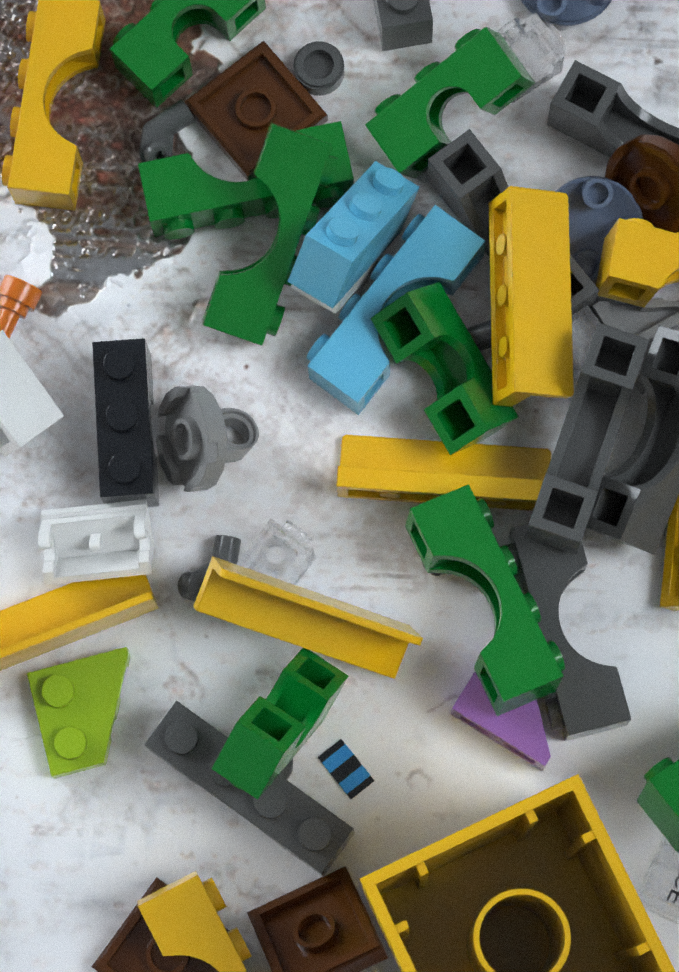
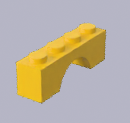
[2,0,106,211]
[596,218,679,308]
[137,871,252,972]

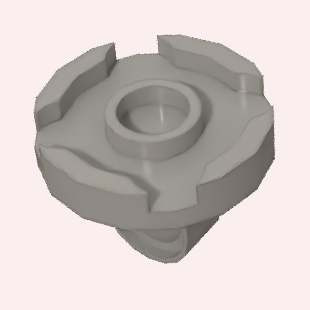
[156,385,259,492]

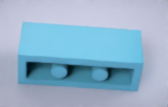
[288,161,420,308]

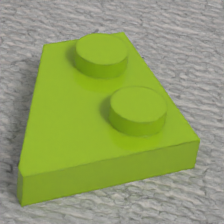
[27,647,131,779]

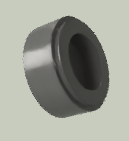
[293,41,345,96]

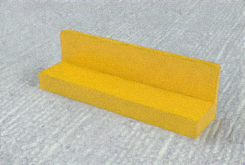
[489,186,574,407]
[336,435,551,511]
[193,556,423,679]
[0,575,159,671]

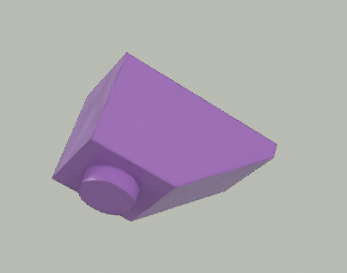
[451,672,551,771]

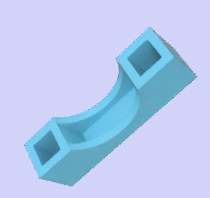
[306,205,485,415]

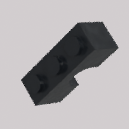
[92,338,159,507]

